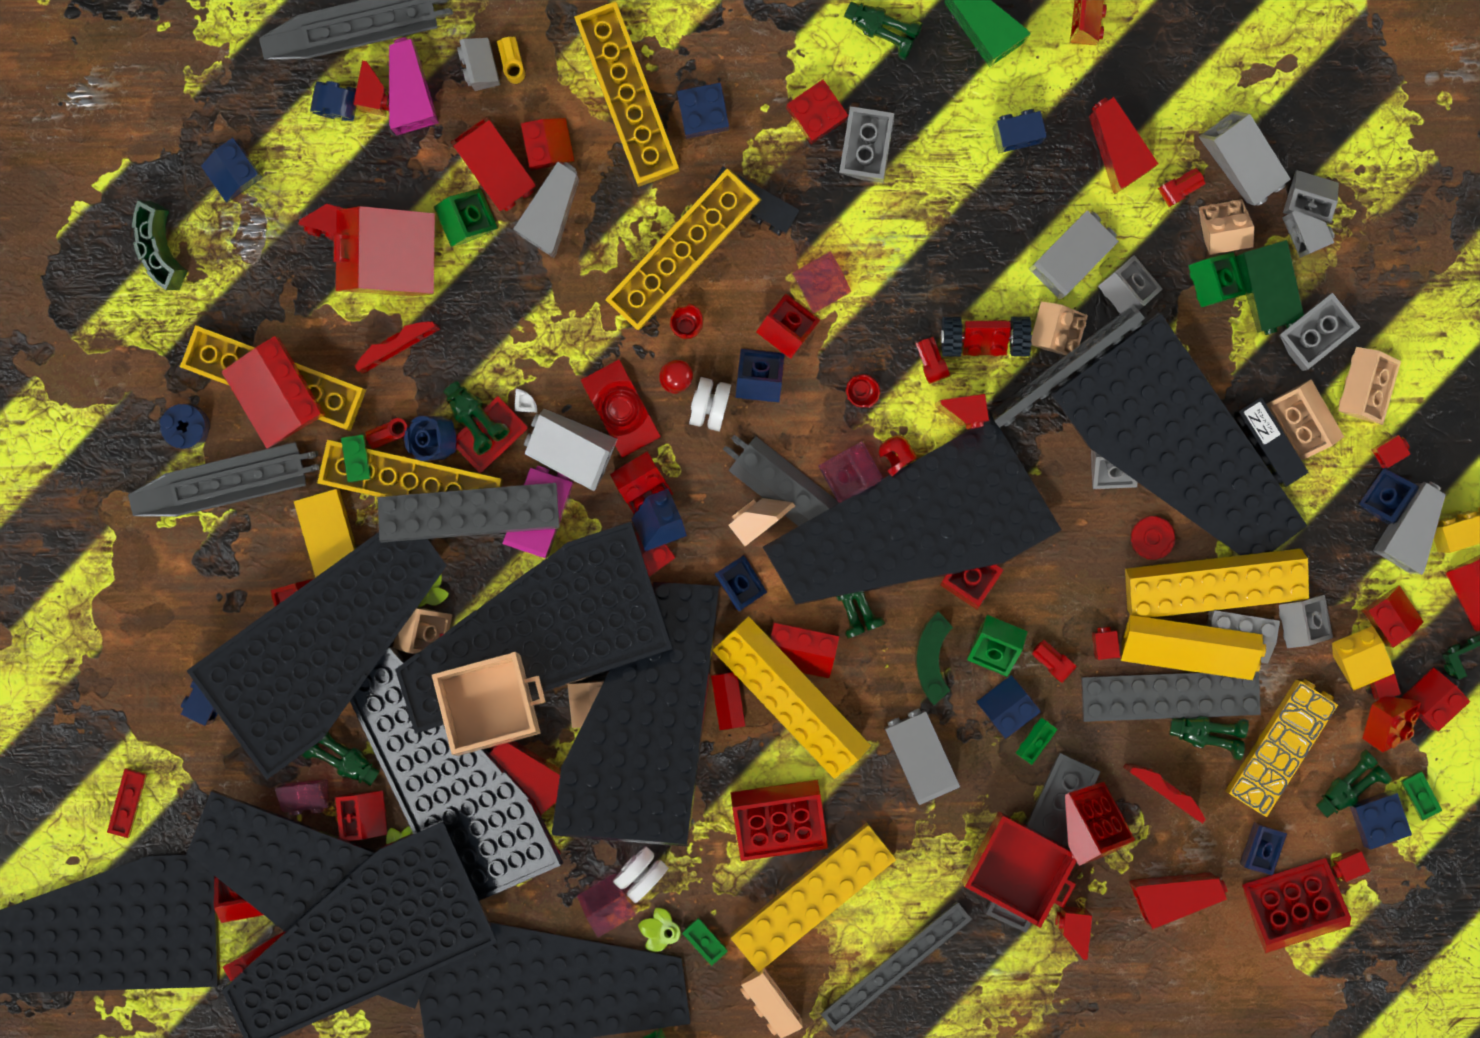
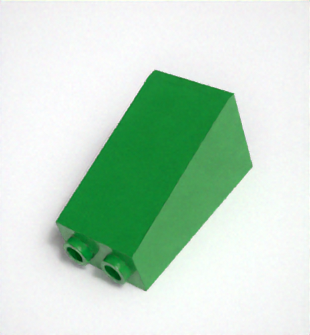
[944,0,1031,67]

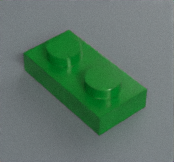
[341,435,371,482]
[1016,717,1058,765]
[1400,771,1442,821]
[682,917,728,966]

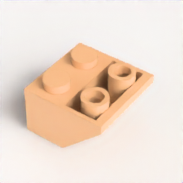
[1199,199,1254,255]
[1031,301,1088,355]

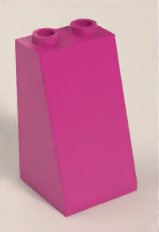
[389,37,439,136]
[503,465,574,558]

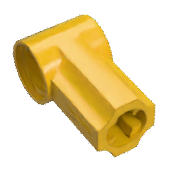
[497,37,525,84]

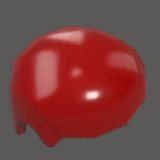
[670,304,704,339]
[846,374,880,408]

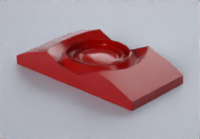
[355,322,440,373]
[580,360,661,458]
[1123,763,1206,824]

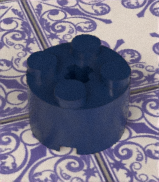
[310,81,357,122]
[160,404,210,449]
[404,416,456,461]

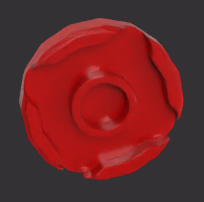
[1130,516,1175,560]

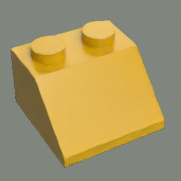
[1332,626,1394,691]

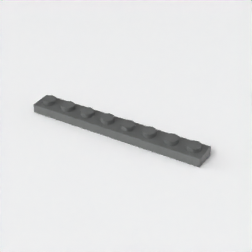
[821,901,972,1031]

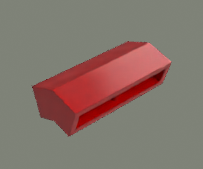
[711,672,745,730]

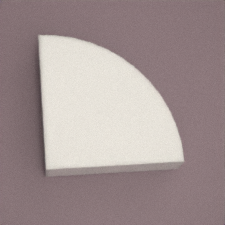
[515,389,537,413]

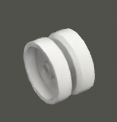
[689,377,731,432]
[613,846,669,903]

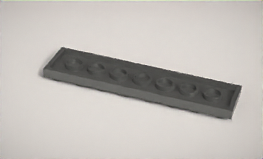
[991,304,1145,428]
[378,483,560,543]
[1081,672,1261,722]
[985,753,1100,932]

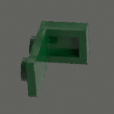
[1442,634,1480,680]

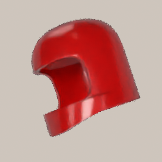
[659,360,693,394]
[878,435,918,477]

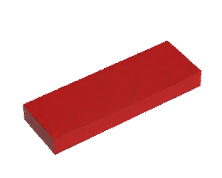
[107,768,147,838]

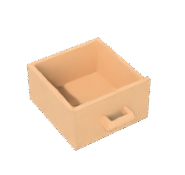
[432,652,546,756]

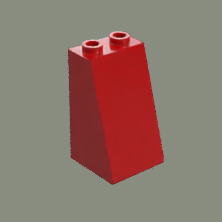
[1089,97,1159,194]
[451,116,536,211]
[489,741,561,815]
[1129,872,1228,929]

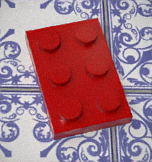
[456,396,529,474]

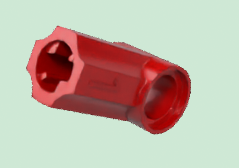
[1158,168,1206,207]
[915,337,950,384]
[365,418,411,450]
[1031,639,1077,683]

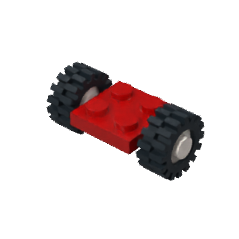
[941,317,1032,357]

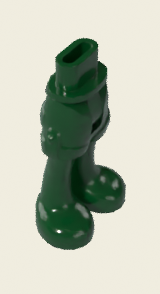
[844,1,923,60]
[443,381,510,455]
[836,592,886,639]
[1169,716,1249,760]
[302,731,380,786]
[1316,749,1392,818]

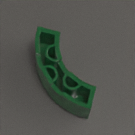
[132,200,188,290]
[915,610,953,705]

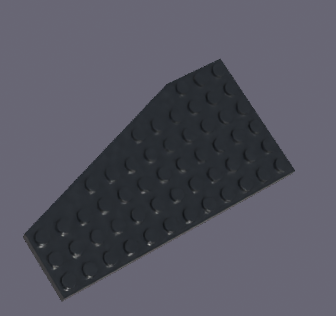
[1051,313,1307,555]
[0,854,219,993]

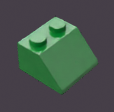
[433,188,498,247]
[1188,252,1246,308]
[967,615,1028,677]

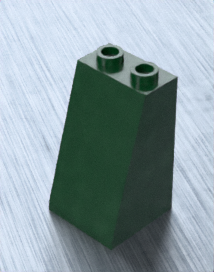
[1235,240,1304,335]

